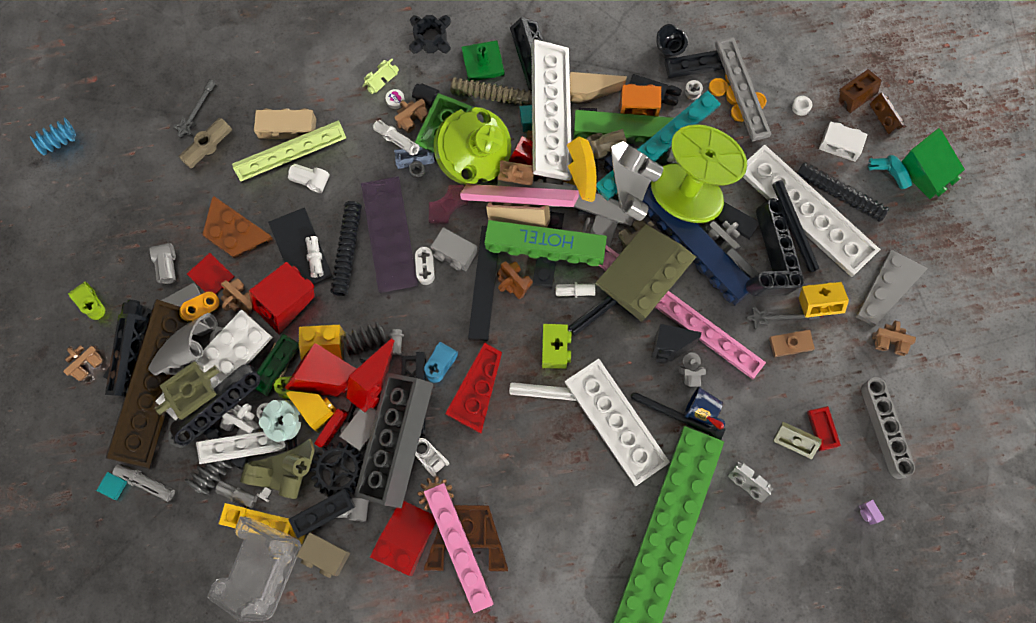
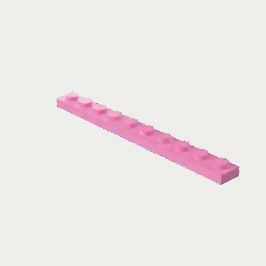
[599,245,766,380]

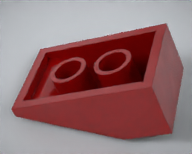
[346,338,395,413]
[370,501,436,577]

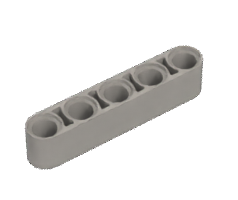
[861,377,915,479]

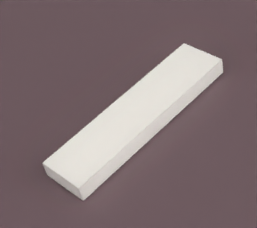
[196,431,285,464]

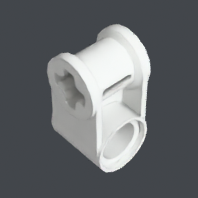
[415,438,450,478]

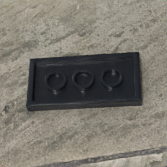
[268,207,333,284]

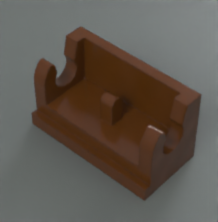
[839,69,882,113]

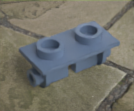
[394,147,435,169]

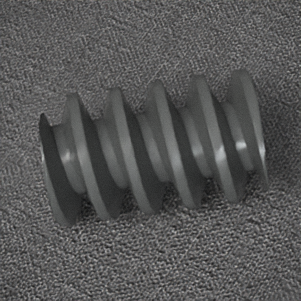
[343,322,387,357]
[185,459,233,494]

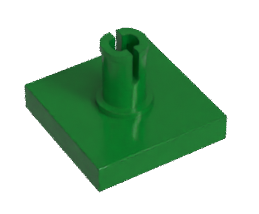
[461,40,505,82]

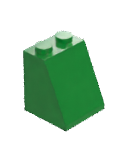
[901,128,965,199]

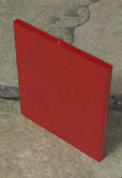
[187,253,235,294]

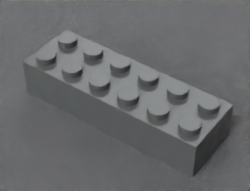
[354,372,434,508]

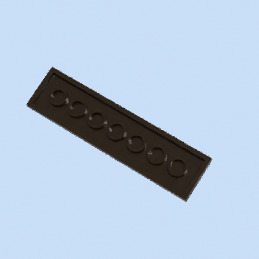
[106,299,194,468]

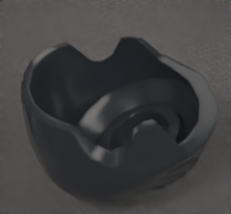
[656,24,688,56]

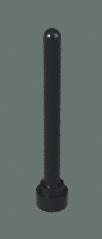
[631,392,726,440]

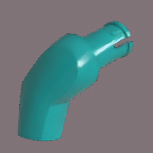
[868,155,913,189]

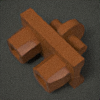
[497,261,533,299]

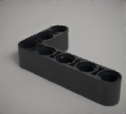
[746,198,804,296]

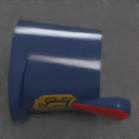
[684,387,725,429]

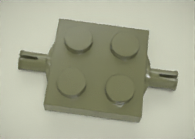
[155,361,220,420]

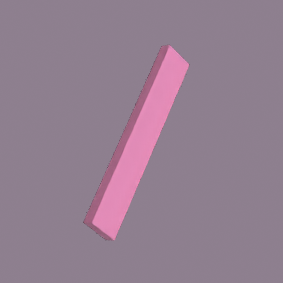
[460,184,579,207]

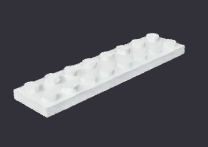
[532,39,572,181]
[743,145,881,277]

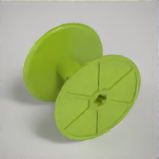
[651,125,747,223]

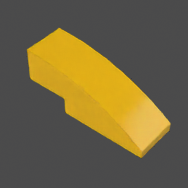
[567,137,597,202]

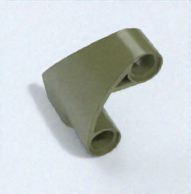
[240,439,315,499]

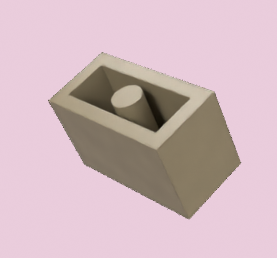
[297,532,350,578]

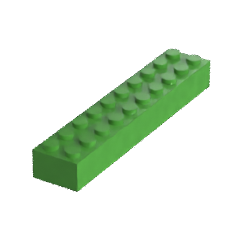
[612,426,724,623]

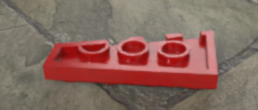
[445,343,502,434]

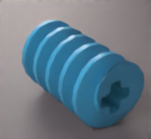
[30,118,76,155]

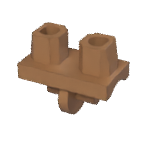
[394,99,428,133]
[498,160,534,185]
[221,278,252,315]
[872,320,916,356]
[63,345,104,381]

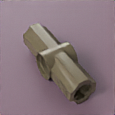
[178,118,232,169]
[572,129,627,160]

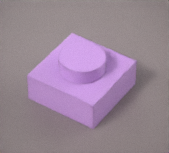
[859,500,884,525]

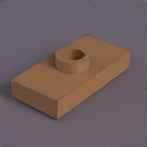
[769,330,815,357]

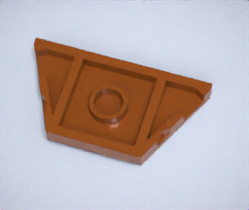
[203,196,273,259]

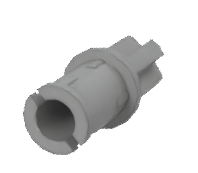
[215,481,258,509]

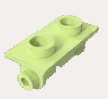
[362,58,399,94]

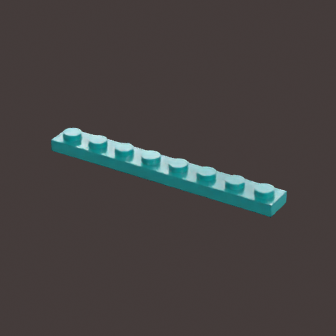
[596,90,721,201]

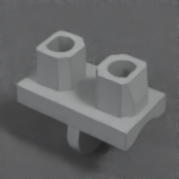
[707,221,740,251]
[679,352,706,387]

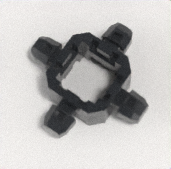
[409,15,451,54]

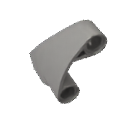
[611,141,663,221]
[148,313,218,375]

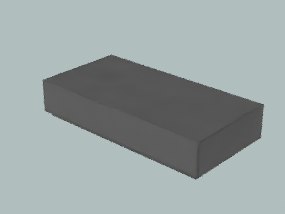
[723,245,759,278]

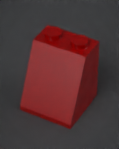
[249,262,314,334]
[284,343,356,397]

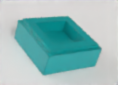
[96,472,127,500]

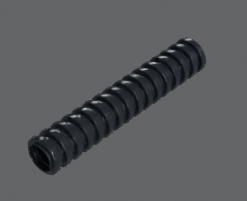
[797,162,889,222]
[330,201,362,296]

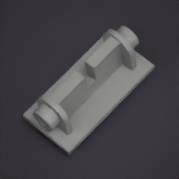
[728,462,773,503]

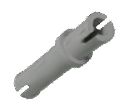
[113,463,175,502]

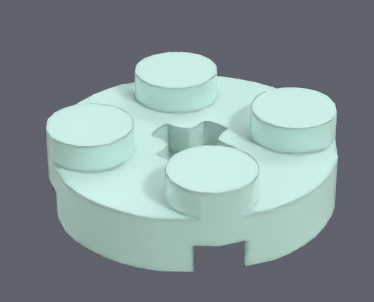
[259,400,301,442]

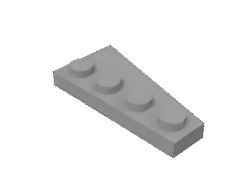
[856,250,928,327]

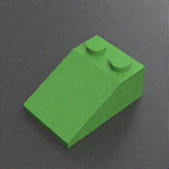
[415,93,473,152]

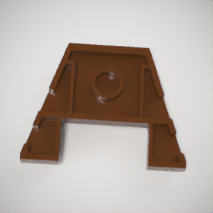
[424,505,508,572]

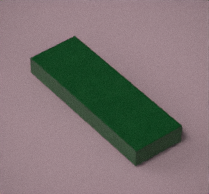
[255,334,299,396]

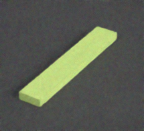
[232,120,346,181]

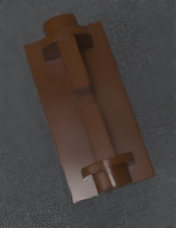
[869,92,904,134]

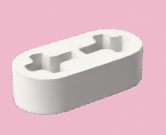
[415,247,435,285]

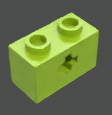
[542,324,571,369]

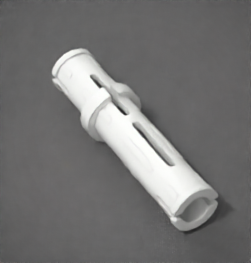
[373,120,420,155]

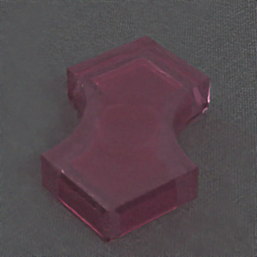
[429,185,468,223]

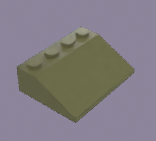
[595,224,696,322]

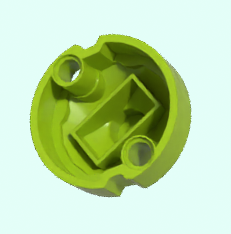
[434,107,511,185]

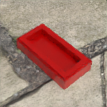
[807,406,841,452]
[314,408,349,448]

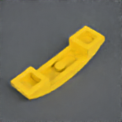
[219,503,306,544]

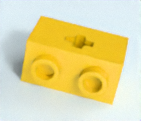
[799,282,849,318]

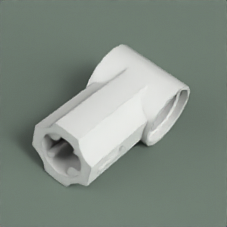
[288,163,330,193]

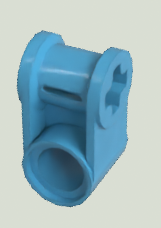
[424,342,458,383]

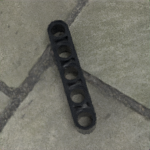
[170,364,260,446]

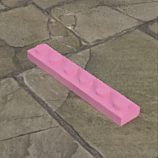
[424,483,494,613]

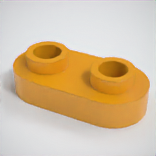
[179,292,219,321]

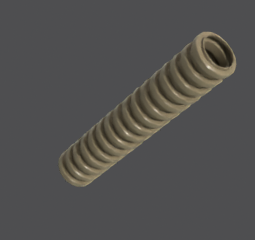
[450,77,532,106]

